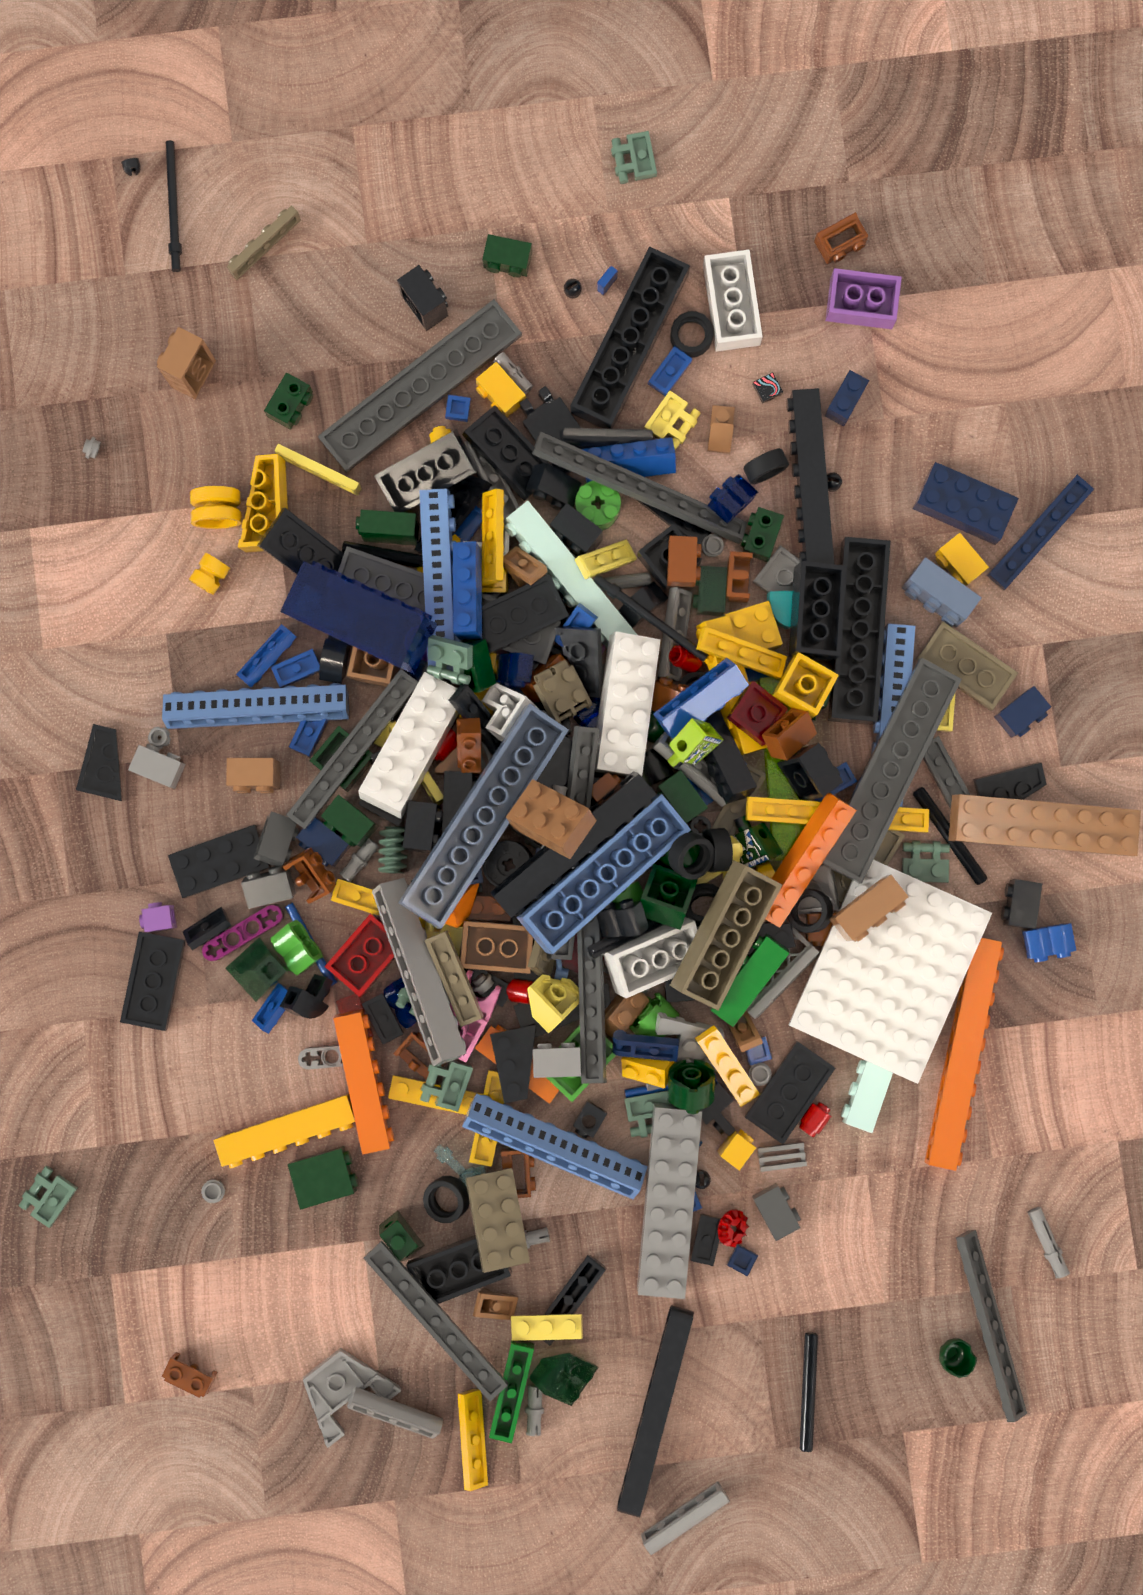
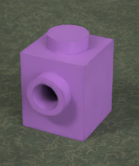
[139,902,177,932]

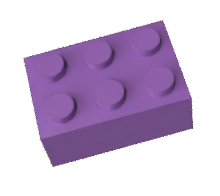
[825,268,902,329]

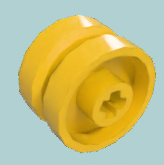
[190,486,242,529]

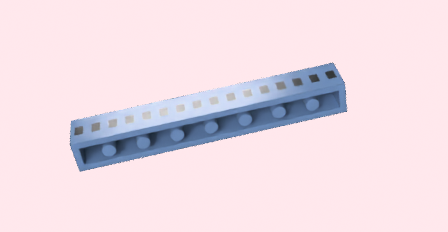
[419,489,461,676]
[871,624,915,807]
[162,683,349,729]
[462,1093,648,1199]

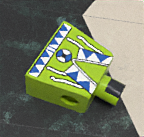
[667,718,723,770]

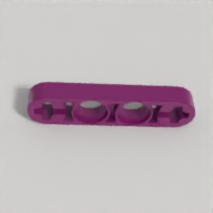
[202,905,284,961]

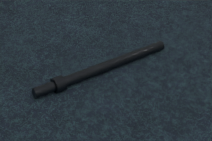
[165,140,182,272]
[593,574,709,662]

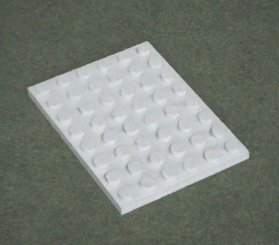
[788,860,992,1084]

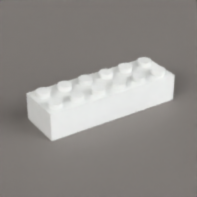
[595,632,660,777]
[358,672,459,819]

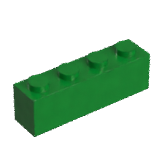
[710,933,789,1027]
[489,1340,535,1444]

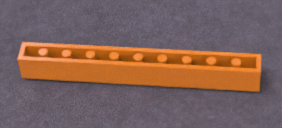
[924,938,1004,1171]

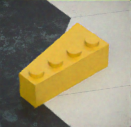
[238,454,288,553]

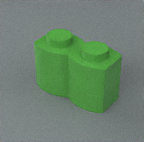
[270,920,323,976]

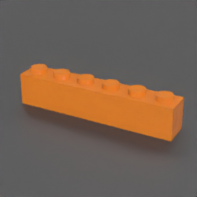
[765,792,857,928]
[333,1009,394,1155]

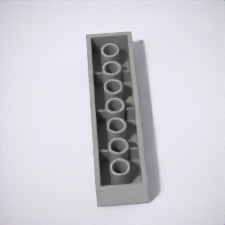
[637,1103,702,1299]

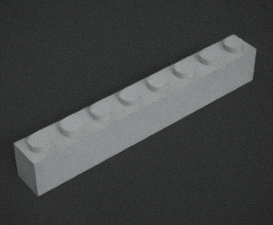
[372,878,467,1067]

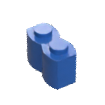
[1022,923,1077,962]

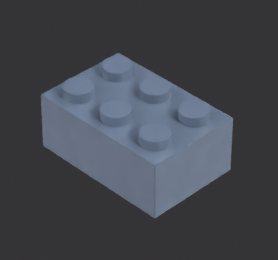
[902,557,982,627]

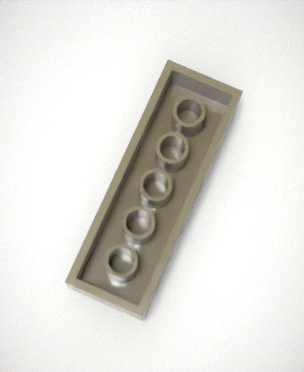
[670,860,782,1011]

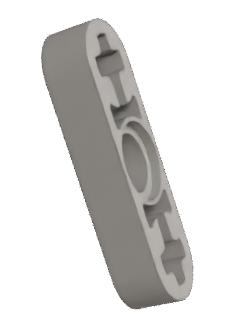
[298,1045,343,1069]

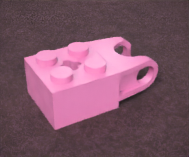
[450,970,502,1063]

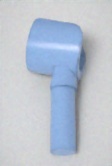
[555,959,569,980]

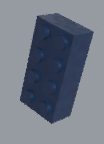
[913,462,1019,545]

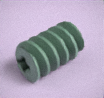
[378,827,408,874]

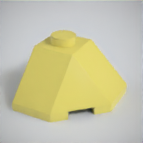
[527,974,579,1033]

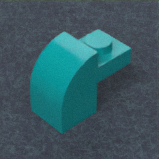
[767,591,793,629]

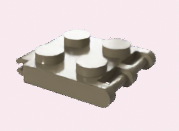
[533,660,592,724]

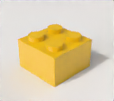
[725,601,783,651]
[772,652,839,719]

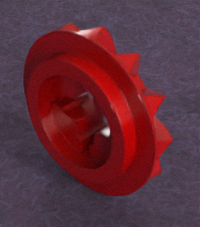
[718,1209,750,1247]

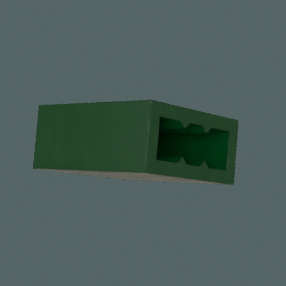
[356,509,420,546]
[287,1146,359,1210]

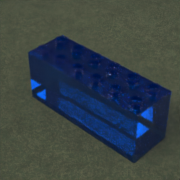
[280,561,438,674]

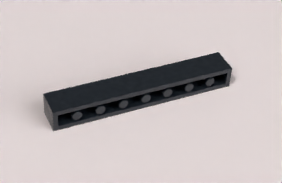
[786,388,835,565]
[490,771,656,918]

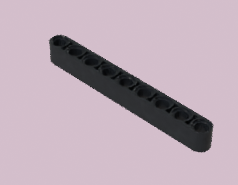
[617,1305,694,1518]

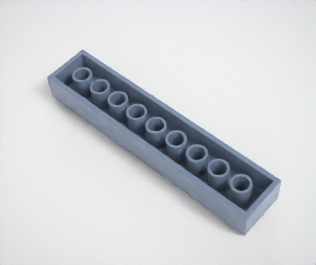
[398,704,569,929]

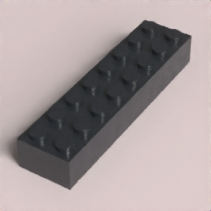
[570,246,690,429]
[828,537,891,725]

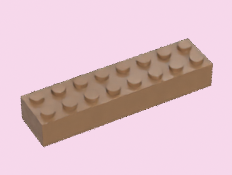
[949,794,1141,856]

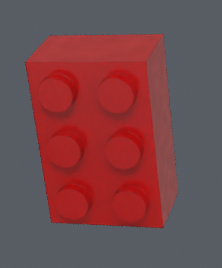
[325,914,395,997]

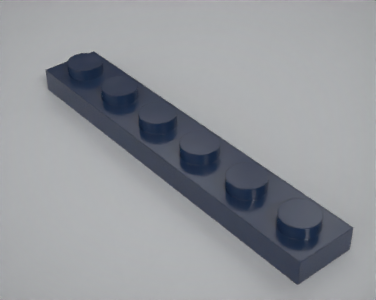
[987,474,1094,590]

